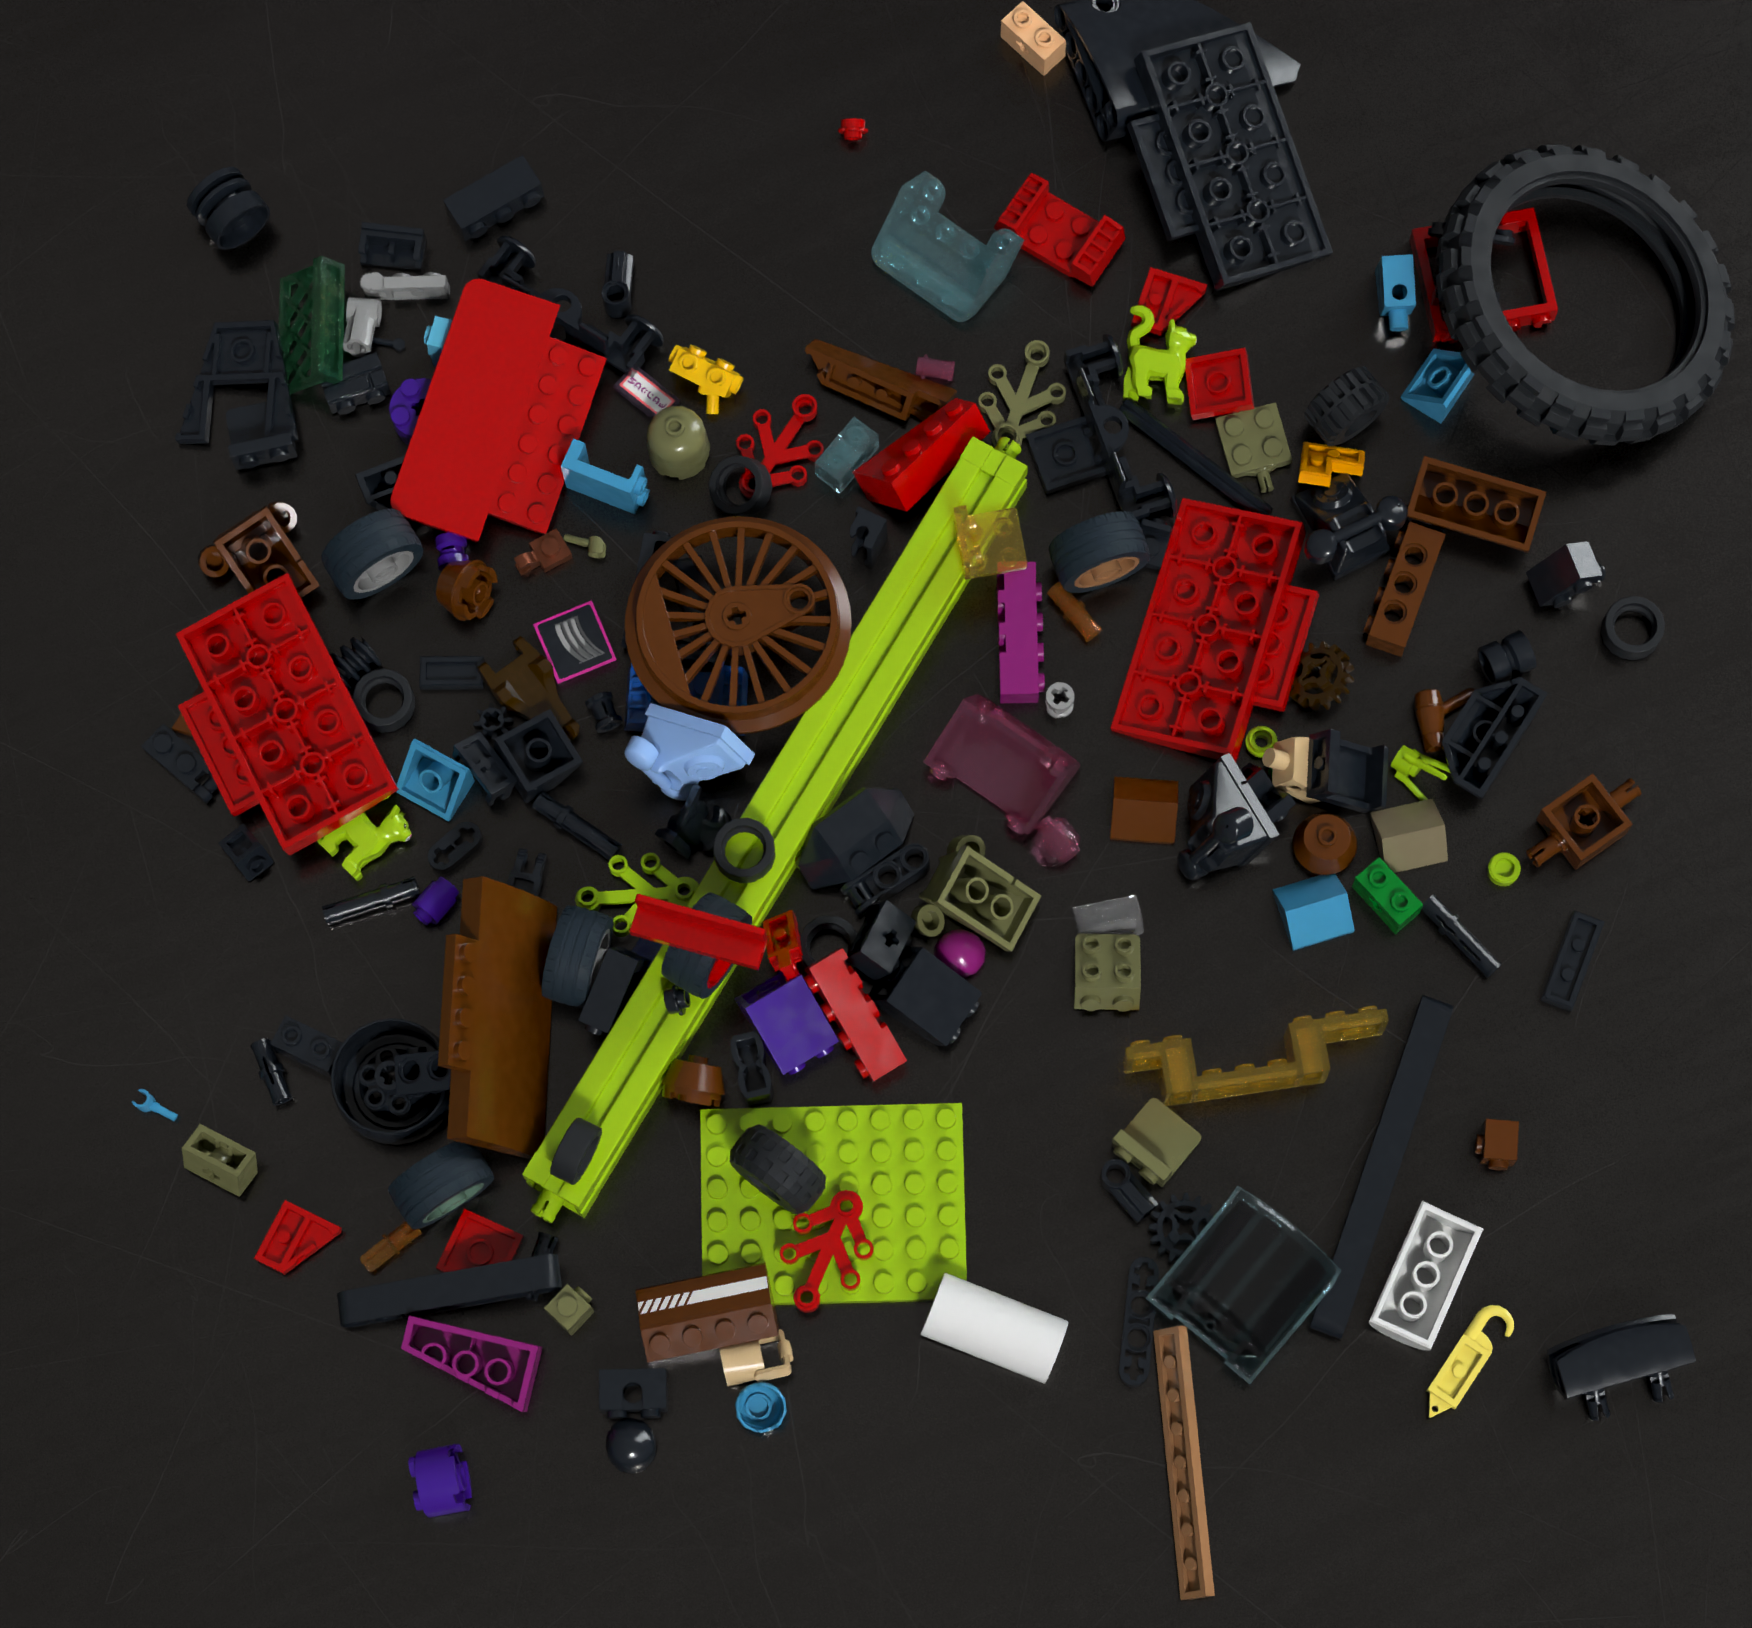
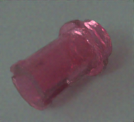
[915,354,955,381]

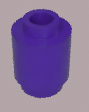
[412,877,459,925]

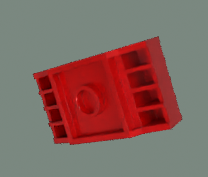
[994,173,1126,287]

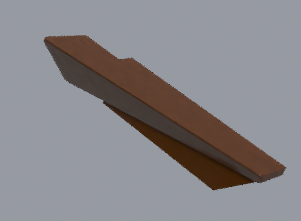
[805,339,957,421]

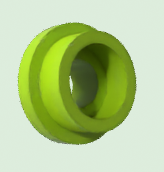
[1245,726,1278,758]

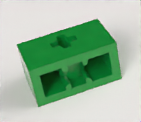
[1352,857,1423,934]

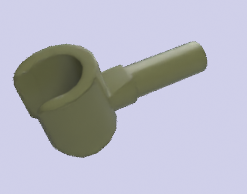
[563,534,606,559]

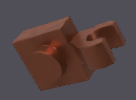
[514,528,572,576]

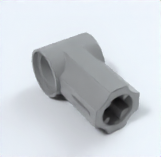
[343,297,382,357]

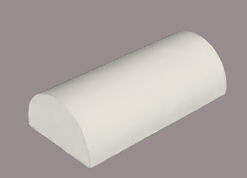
[1369,1201,1483,1351]
[920,1272,1068,1384]

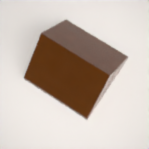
[1110,776,1179,845]

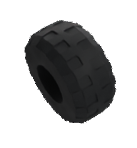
[729,1124,826,1215]

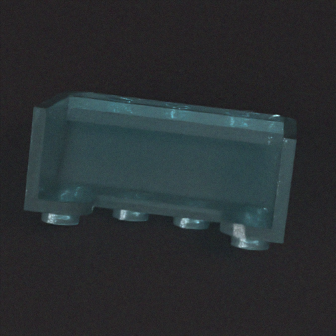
[871,170,1024,322]

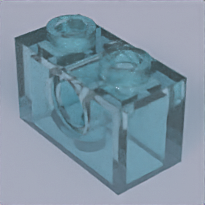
[815,417,879,494]

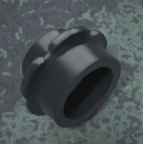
[664,985,691,1016]

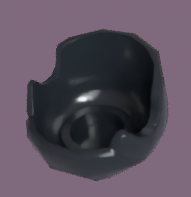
[606,1418,656,1474]

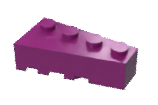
[997,562,1045,704]
[401,1316,543,1412]

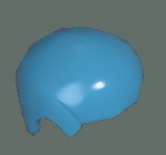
[735,1382,787,1433]

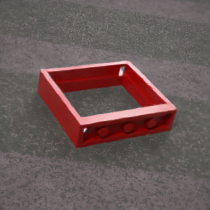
[1409,207,1558,344]

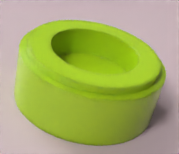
[1487,852,1521,886]

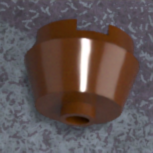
[436,560,498,621]
[1293,813,1357,875]
[661,1055,725,1107]

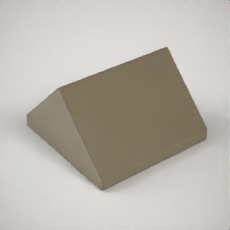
[1369,799,1448,873]

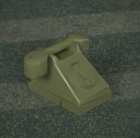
[911,835,1041,952]

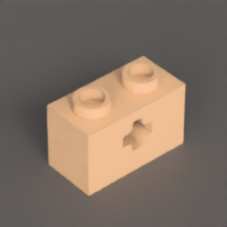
[1001,1,1066,76]

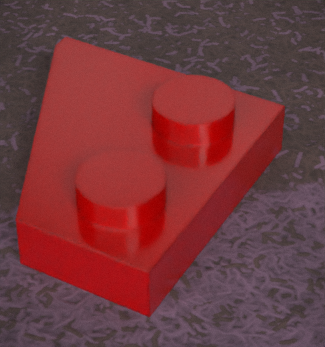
[1131,267,1207,336]
[254,1200,342,1275]

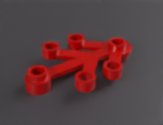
[736,394,824,499]
[780,1190,874,1313]

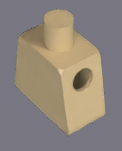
[1262,737,1321,804]

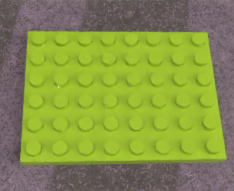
[700,1103,967,1305]

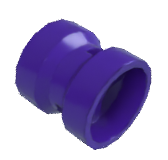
[435,532,469,571]

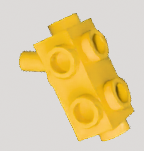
[668,344,744,414]

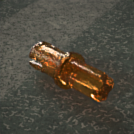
[360,1221,422,1272]

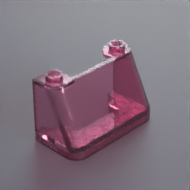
[923,694,1080,835]

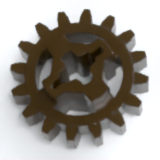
[1289,641,1355,711]

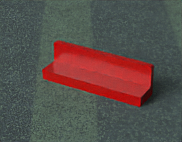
[629,894,768,971]

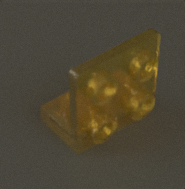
[953,505,1027,580]

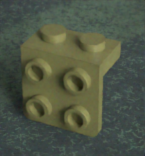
[1074,933,1141,1012]
[1111,1098,1201,1187]

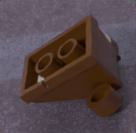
[198,501,320,598]

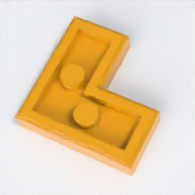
[1298,442,1365,487]

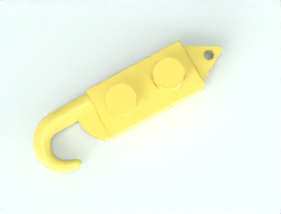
[1426,1305,1514,1418]

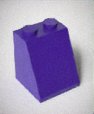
[734,971,839,1075]

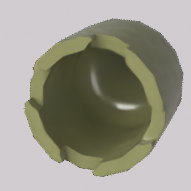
[647,406,710,480]

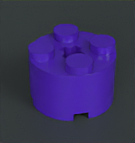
[389,378,431,445]
[408,1444,472,1518]

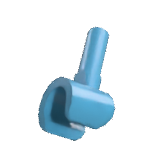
[132,1089,178,1122]

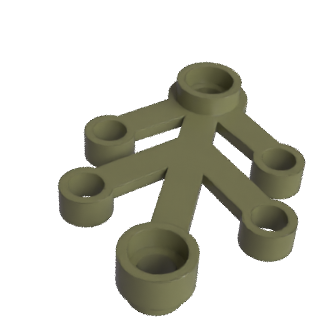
[978,340,1066,448]

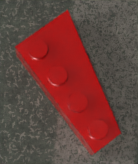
[853,398,990,512]
[803,948,907,1081]

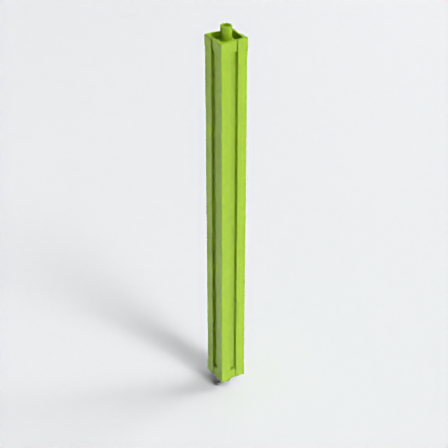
[522,436,1028,1223]

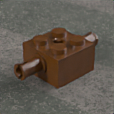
[1526,773,1642,870]

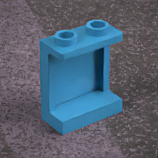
[561,438,650,514]

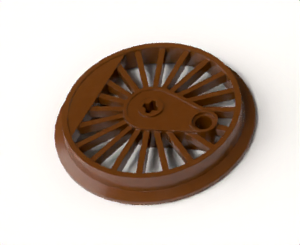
[625,516,852,734]

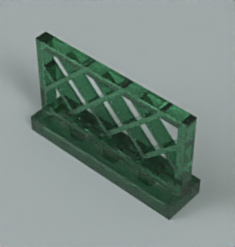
[279,256,345,394]

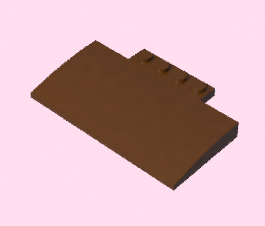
[438,876,557,1159]

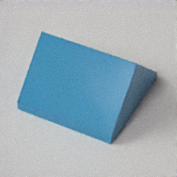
[1401,348,1474,424]
[396,739,475,821]
[1272,874,1355,951]

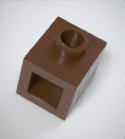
[1475,1119,1519,1170]

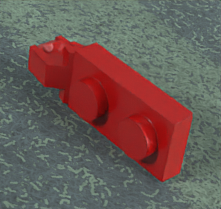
[762,910,803,982]

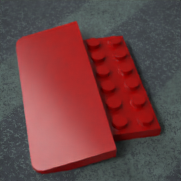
[390,279,607,542]

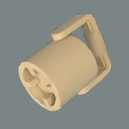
[719,1329,793,1387]

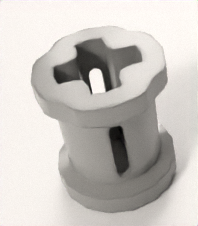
[1045,682,1074,718]

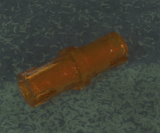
[1046,582,1102,642]

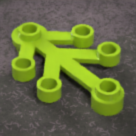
[575,853,699,937]

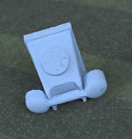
[624,703,755,801]

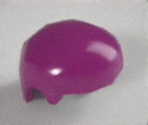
[933,929,986,978]

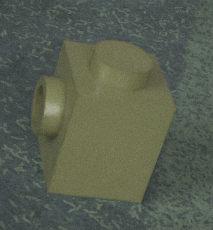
[544,1284,594,1336]

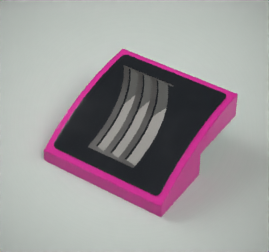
[533,600,617,684]

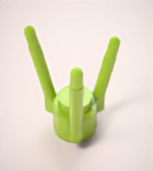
[1391,745,1450,801]

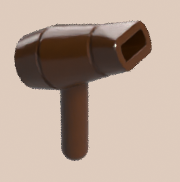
[1414,688,1475,753]

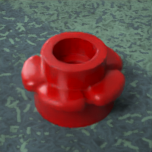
[838,118,868,140]

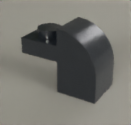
[1241,763,1296,823]

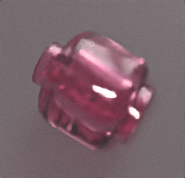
[1033,816,1081,865]

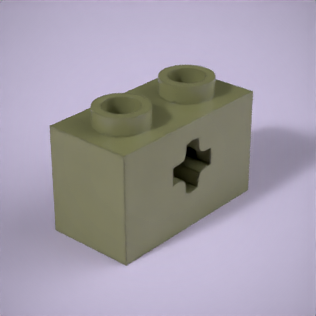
[182,1124,258,1197]

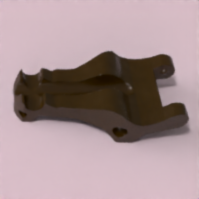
[477,636,580,741]

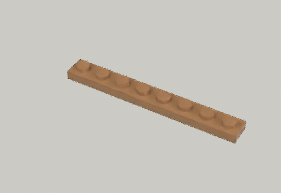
[1153,1326,1215,1600]

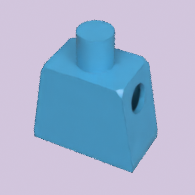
[1375,254,1416,331]

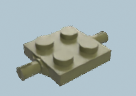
[1215,402,1292,493]

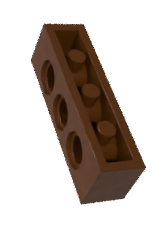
[1363,522,1446,657]

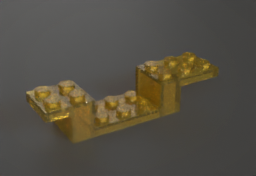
[1123,1006,1389,1106]

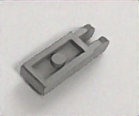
[360,272,450,300]

